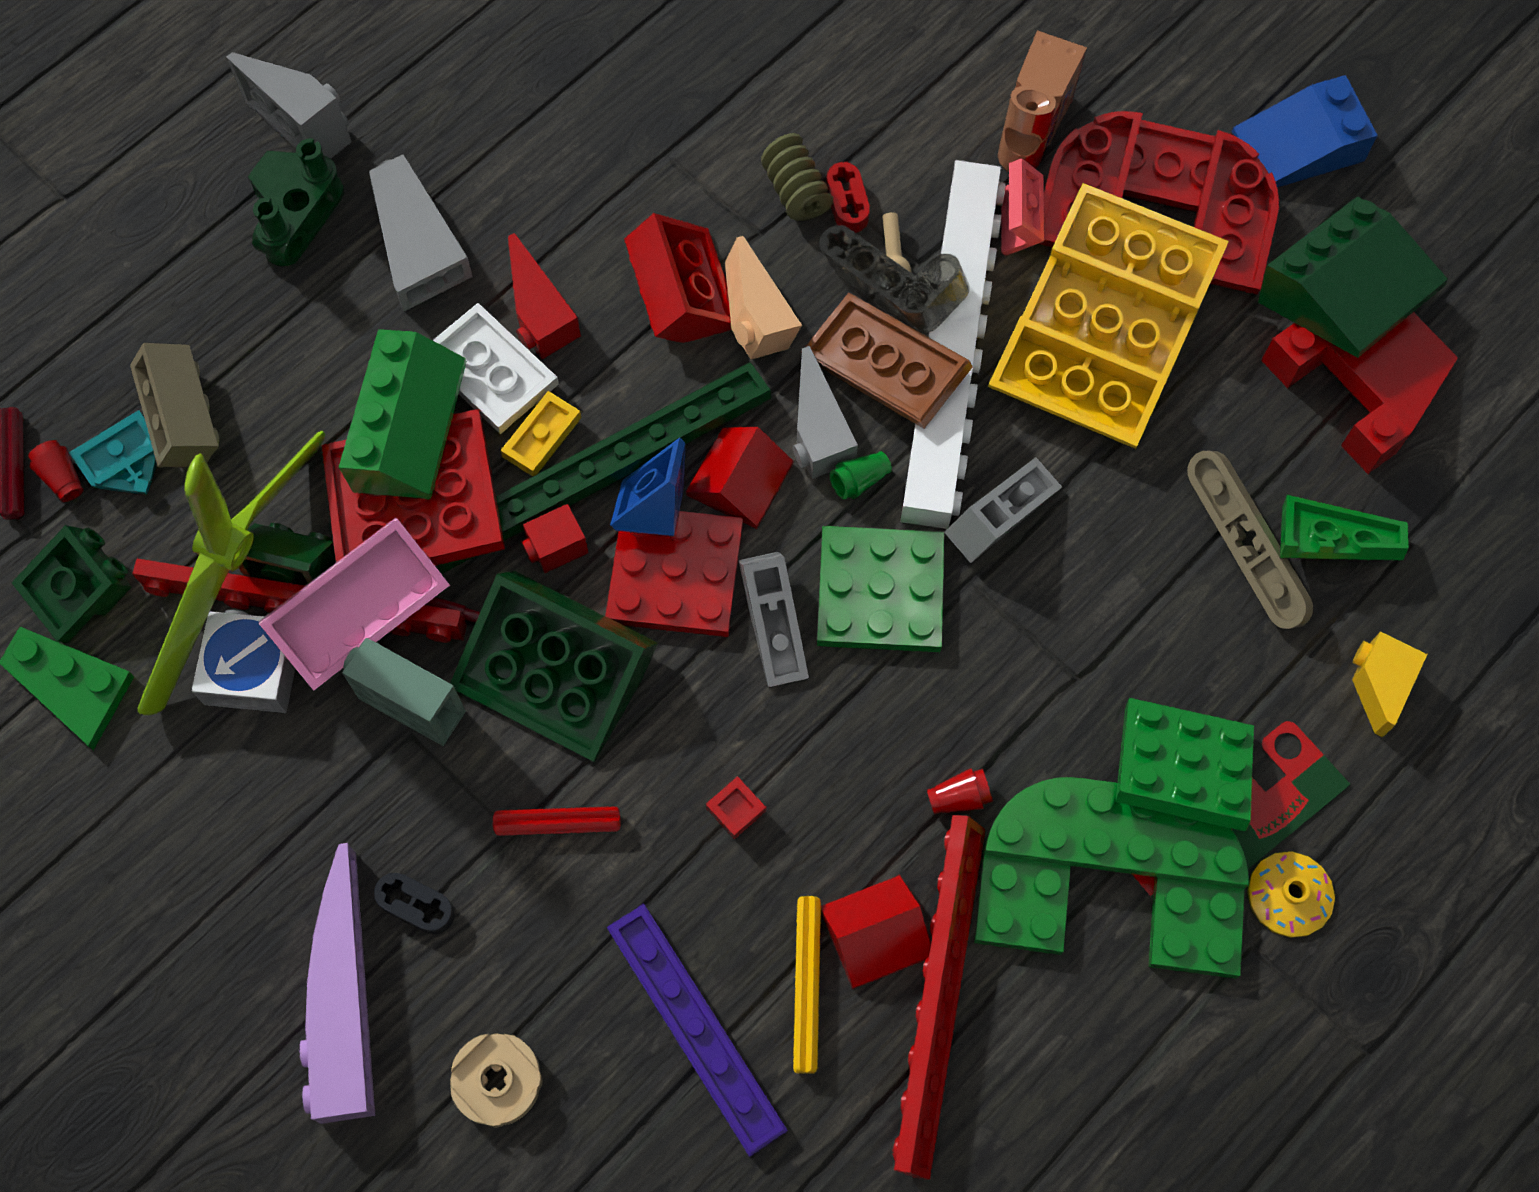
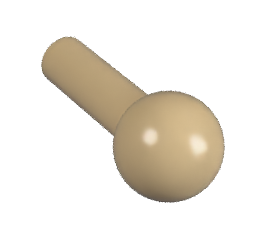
[880,213,911,285]

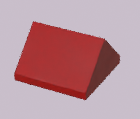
[686,427,794,529]
[821,875,931,990]

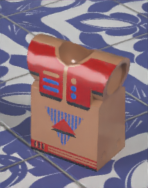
[998,30,1087,172]

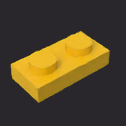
[500,391,582,476]

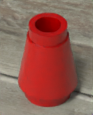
[28,440,83,502]
[927,768,993,814]

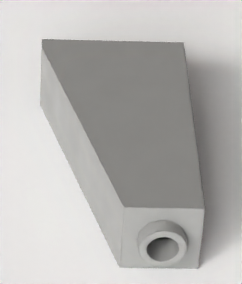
[369,154,473,311]

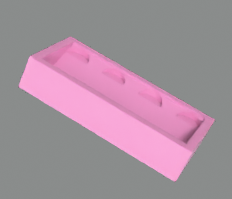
[259,518,450,690]

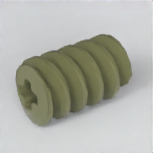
[761,133,833,221]

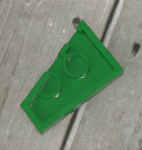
[1280,495,1409,560]
[0,627,134,750]

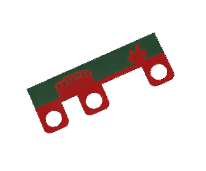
[1132,721,1351,899]

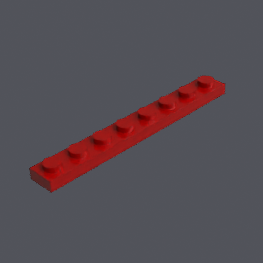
[132,558,467,643]
[893,815,985,1180]

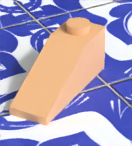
[725,236,802,360]

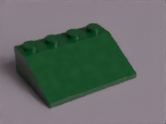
[1258,196,1448,358]
[450,571,658,762]

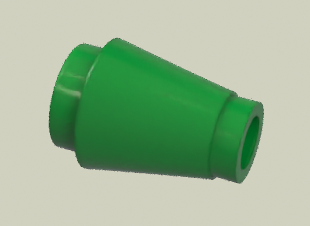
[829,451,892,499]

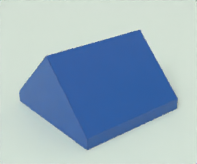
[610,438,685,536]

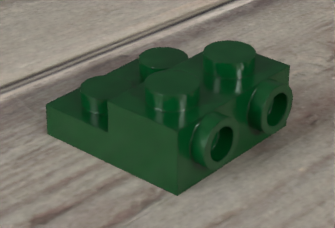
[12,525,131,643]

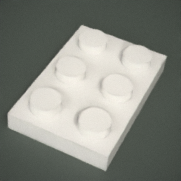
[433,303,559,434]

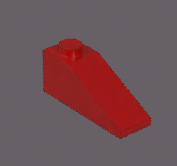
[508,233,581,360]

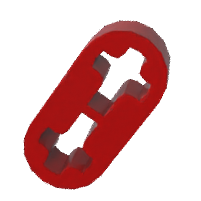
[826,162,870,233]

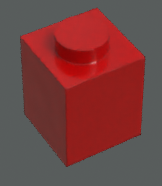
[521,504,589,573]

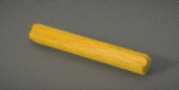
[793,896,821,1074]

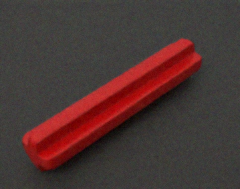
[493,806,621,836]

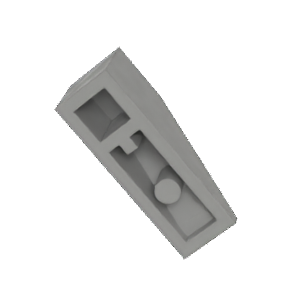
[793,346,858,479]
[944,457,1062,563]
[739,552,809,687]

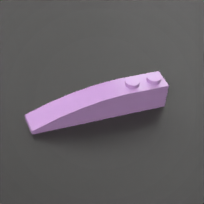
[300,843,375,1124]

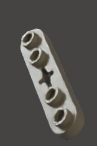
[1187,451,1313,629]

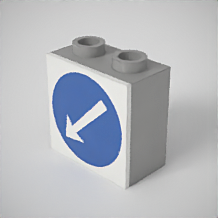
[191,610,295,713]

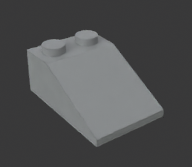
[226,52,351,159]

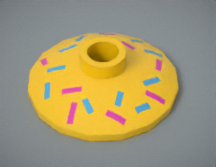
[1247,852,1335,938]

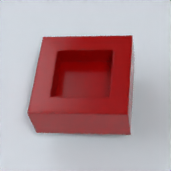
[705,776,766,839]

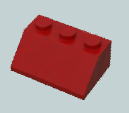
[624,213,732,343]

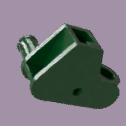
[248,138,344,266]

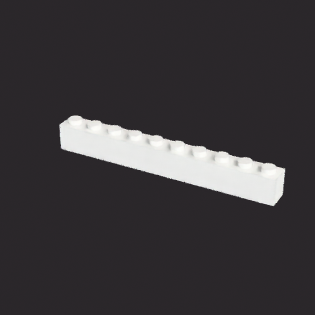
[900,160,1006,529]

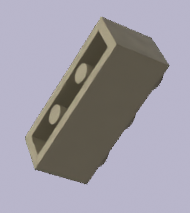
[130,343,219,467]

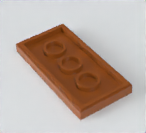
[801,293,973,429]

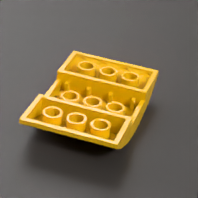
[988,183,1229,449]

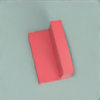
[1001,158,1044,256]

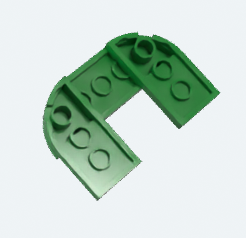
[974,777,1249,979]

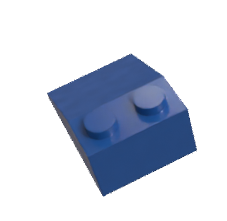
[1232,75,1378,187]

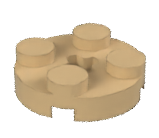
[450,1034,543,1128]

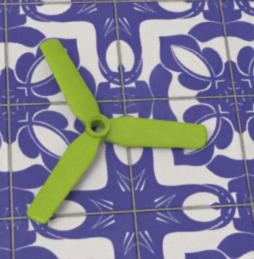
[137,431,325,715]

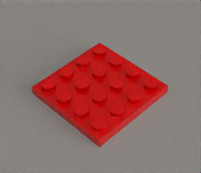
[322,409,505,566]

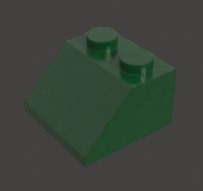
[239,523,336,586]

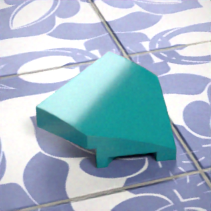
[69,410,157,494]

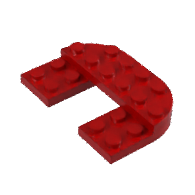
[1039,111,1279,295]

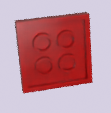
[605,511,743,637]

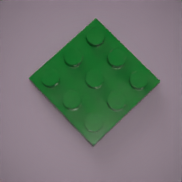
[817,526,944,652]
[1116,698,1254,832]

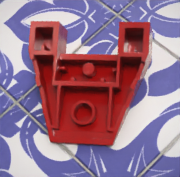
[1261,312,1458,474]

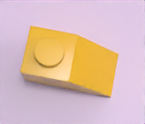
[1352,631,1427,737]

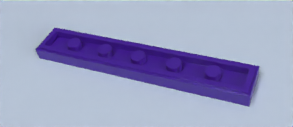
[607,904,788,1157]

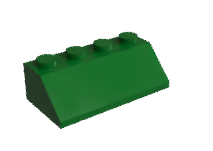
[339,329,467,499]

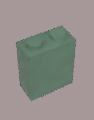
[342,637,466,746]

